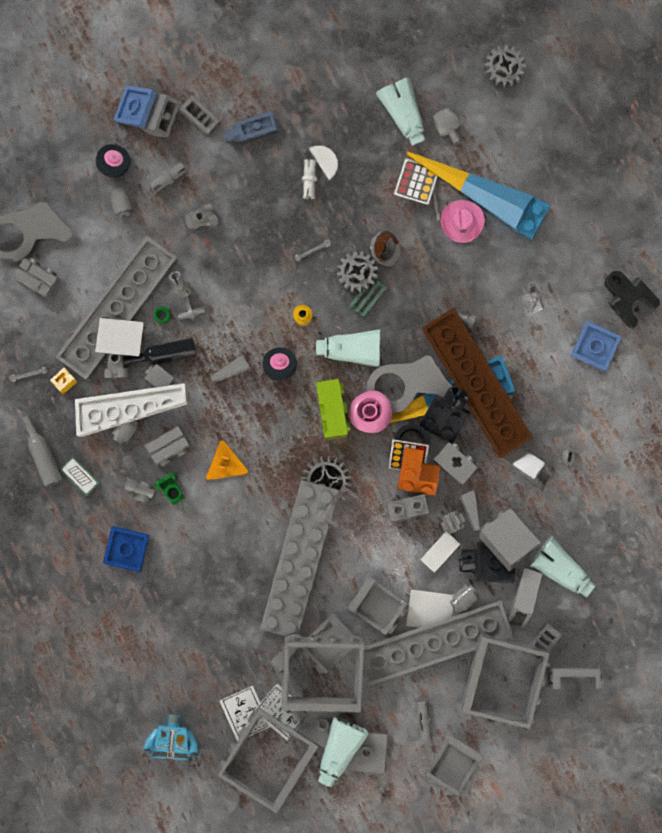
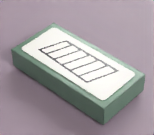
[59,456,100,497]

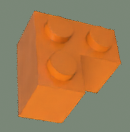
[397,447,440,496]

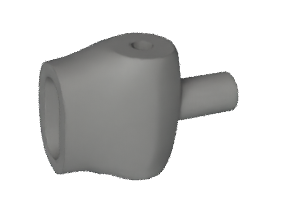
[432,107,462,144]

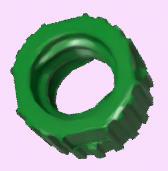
[153,307,171,324]

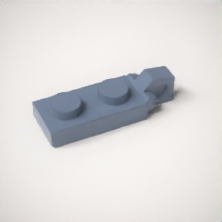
[224,111,278,142]

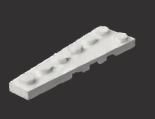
[75,383,188,438]

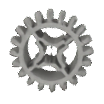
[301,456,352,505]

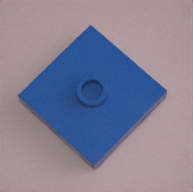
[103,526,150,572]

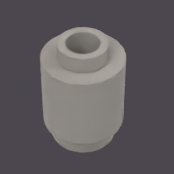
[110,188,133,218]
[112,421,138,444]
[450,585,479,613]

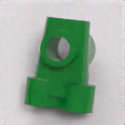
[154,471,185,506]

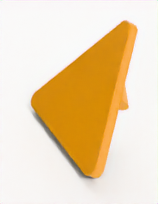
[206,440,248,480]

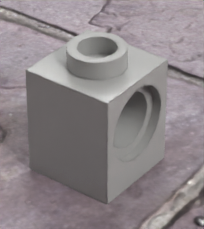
[145,364,176,388]

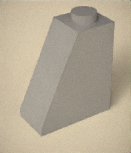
[502,447,554,490]
[507,568,543,629]

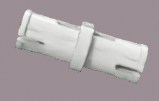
[302,159,317,199]

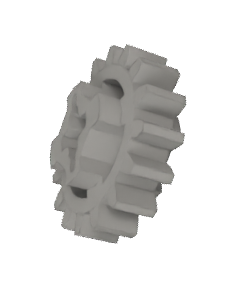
[484,45,526,87]
[337,251,379,293]

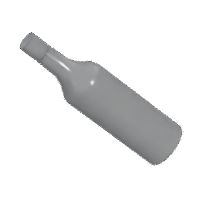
[22,416,62,487]

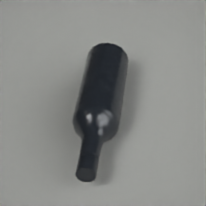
[123,337,197,365]

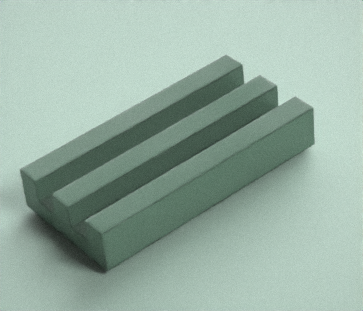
[349,279,387,318]

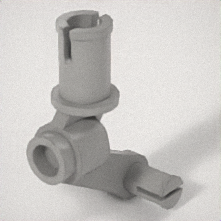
[169,271,206,322]

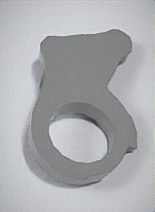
[0,201,72,263]
[367,356,453,414]

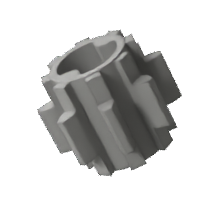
[441,510,466,535]

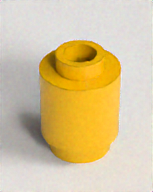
[293,305,312,326]

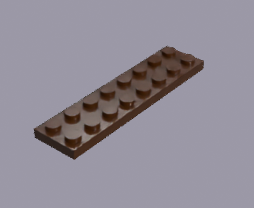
[422,307,534,459]

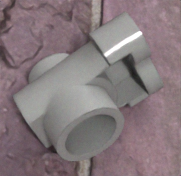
[185,204,218,230]
[104,353,128,379]
[124,478,155,503]

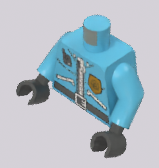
[139,714,200,768]

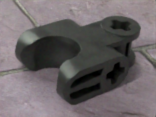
[604,271,660,329]

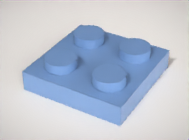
[113,85,157,128]
[570,321,621,372]

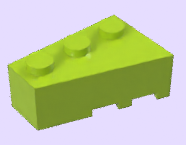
[316,379,351,441]

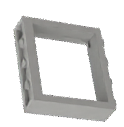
[282,634,364,712]
[460,634,551,729]
[217,708,319,813]

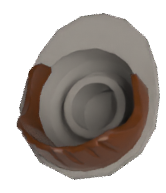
[369,231,401,266]

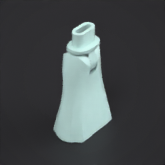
[376,78,426,146]
[316,329,381,367]
[529,536,596,597]
[318,717,369,787]

